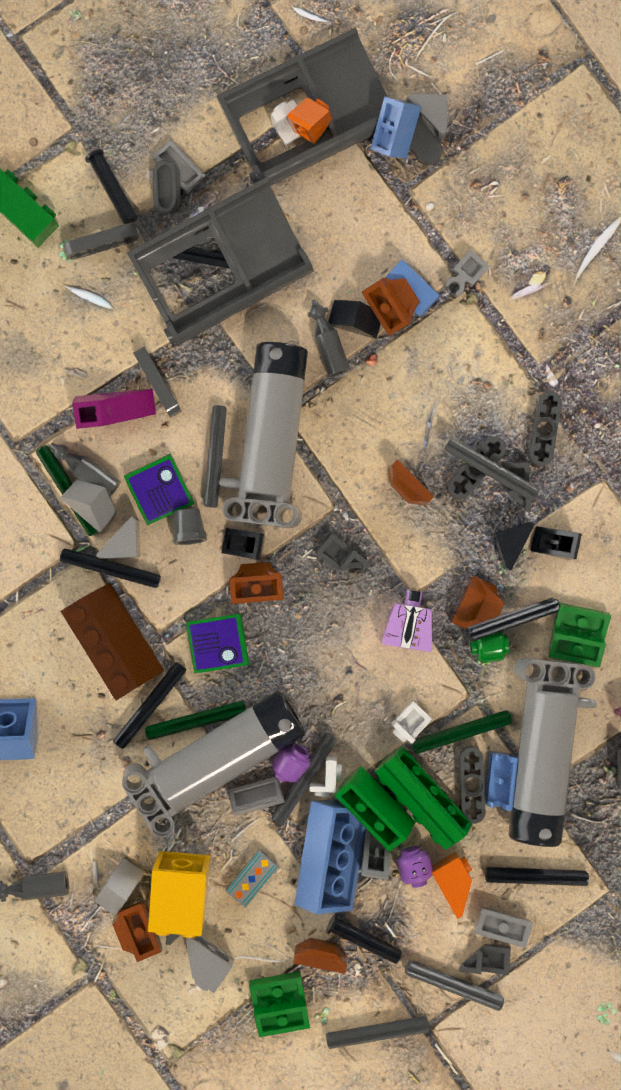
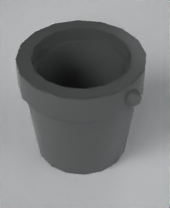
[173,509,207,545]

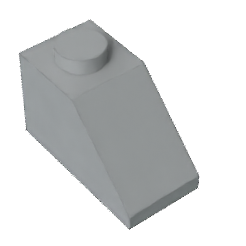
[186,936,234,993]

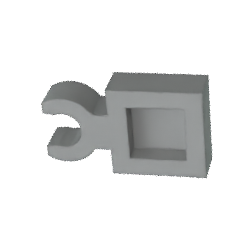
[444,249,490,298]

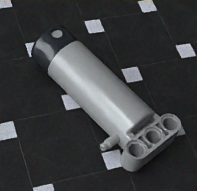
[219,342,308,528]
[508,657,597,847]
[122,691,305,837]

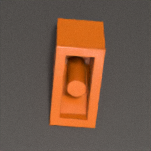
[287,97,332,146]
[432,852,472,919]

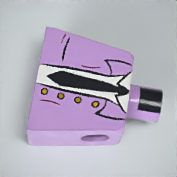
[381,590,432,652]

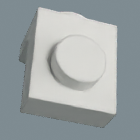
[271,100,301,145]
[392,700,432,744]
[309,757,342,797]

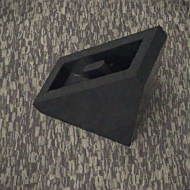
[328,300,381,339]
[492,522,535,571]
[531,526,582,560]
[221,528,265,560]

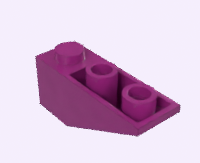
[72,388,156,429]

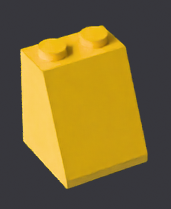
[148,851,211,938]

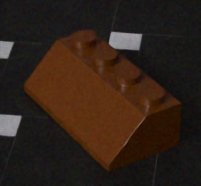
[60,583,164,701]

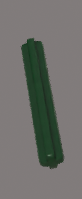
[36,445,98,536]
[145,701,246,740]
[411,710,512,754]

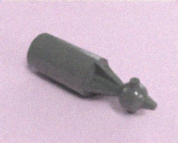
[307,299,350,377]
[50,443,121,497]
[0,871,69,902]

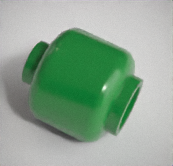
[470,632,509,663]

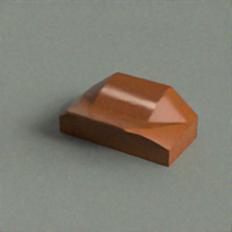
[361,277,420,336]
[388,459,434,506]
[229,562,284,604]
[450,575,505,629]
[112,901,162,962]
[293,938,347,974]

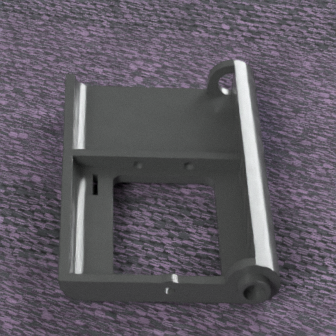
[217,27,387,186]
[127,177,314,345]

